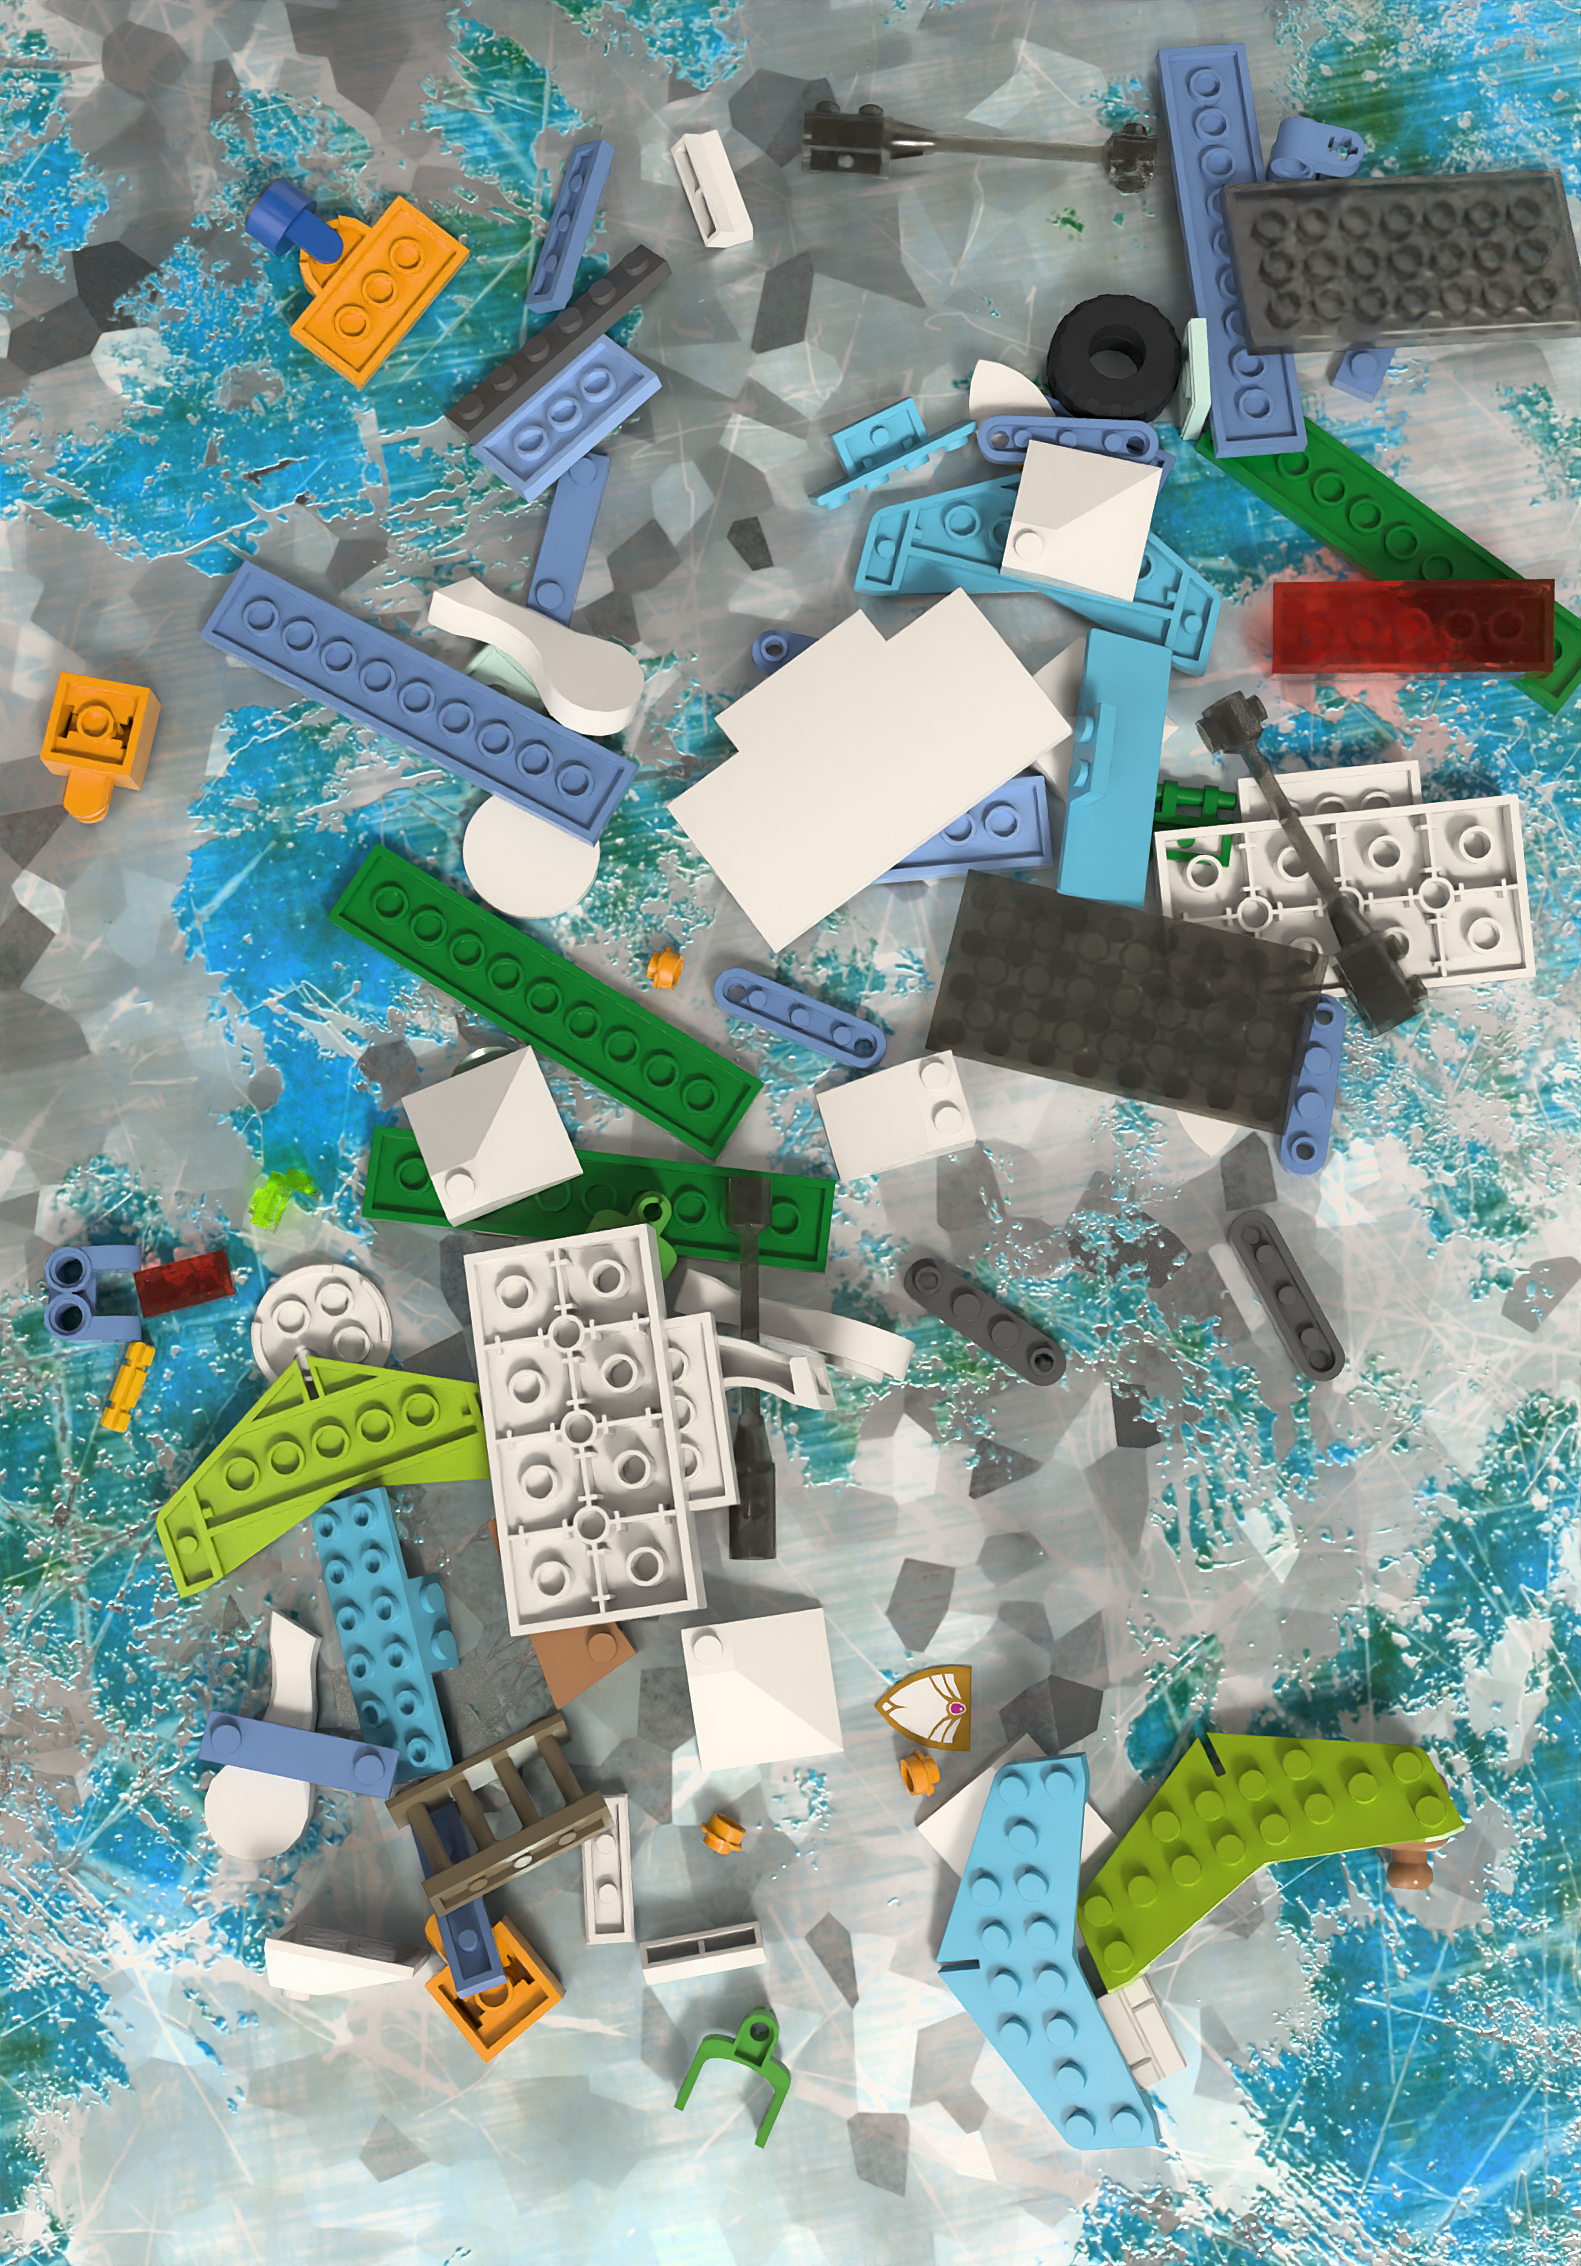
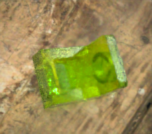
[248,1168,322,1235]

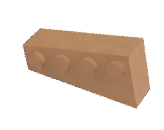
[487,1517,639,1710]

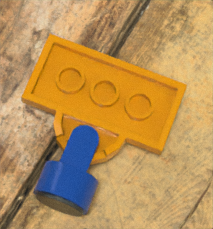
[245,177,470,390]

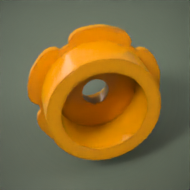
[647,946,684,990]
[899,1749,940,1796]
[700,1812,746,1855]

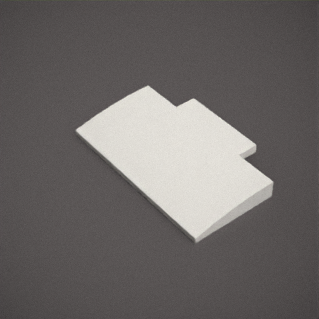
[666,587,1073,954]
[1151,760,1536,1015]
[463,1223,741,1637]

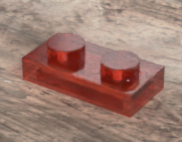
[133,1249,238,1320]

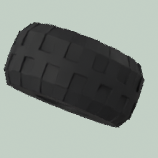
[1046,294,1182,423]

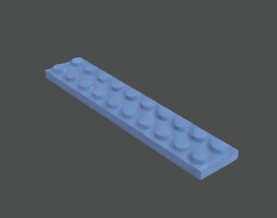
[1155,43,1307,459]
[199,560,639,848]

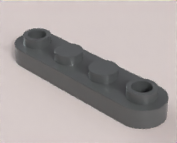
[1228,1210,1345,1383]
[904,1258,1066,1387]

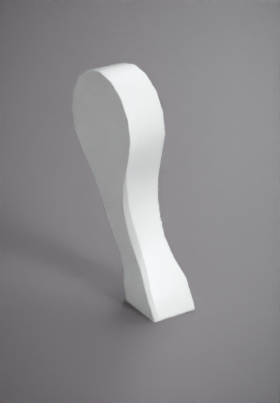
[427,576,644,736]
[673,1269,916,1383]
[668,1318,837,1410]
[204,1610,322,1861]

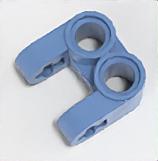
[1265,116,1365,208]
[44,1245,142,1344]

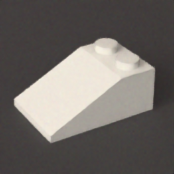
[816,1050,977,1183]

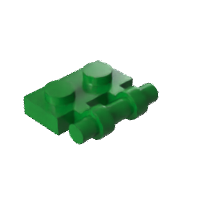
[1149,780,1236,868]

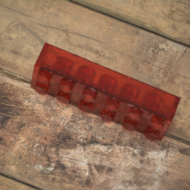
[1270,579,1555,682]

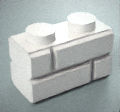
[1093,1974,1188,2091]

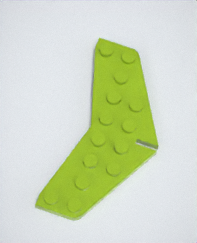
[156,1355,491,1599]
[1076,1733,1465,1994]

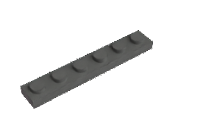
[444,244,672,445]

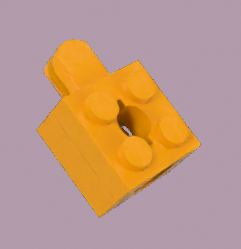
[40,671,161,823]
[424,1913,567,2063]

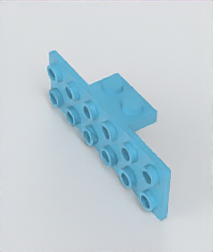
[1056,628,1172,911]
[310,1487,460,1784]

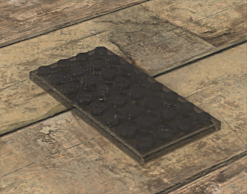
[1218,169,1581,356]
[924,869,1330,1136]

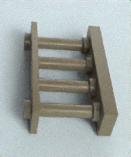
[384,1712,615,1918]

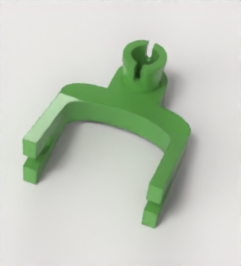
[584,1191,677,1285]
[674,2006,791,2149]

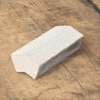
[670,129,753,248]
[639,1921,766,1985]

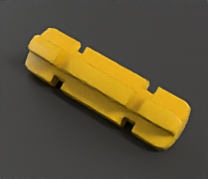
[100,1341,156,1432]

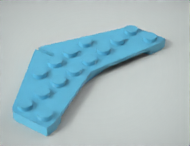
[853,472,1221,677]
[935,1752,1161,2151]

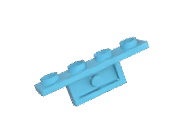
[807,397,978,510]

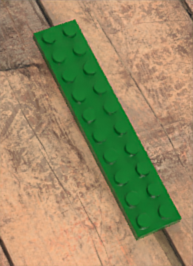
[1195,415,1581,716]
[327,843,764,1163]
[361,1125,836,1274]

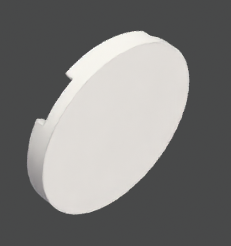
[463,795,600,919]
[251,1263,394,1400]

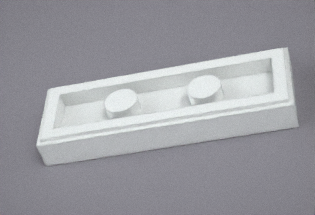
[582,1793,636,1945]

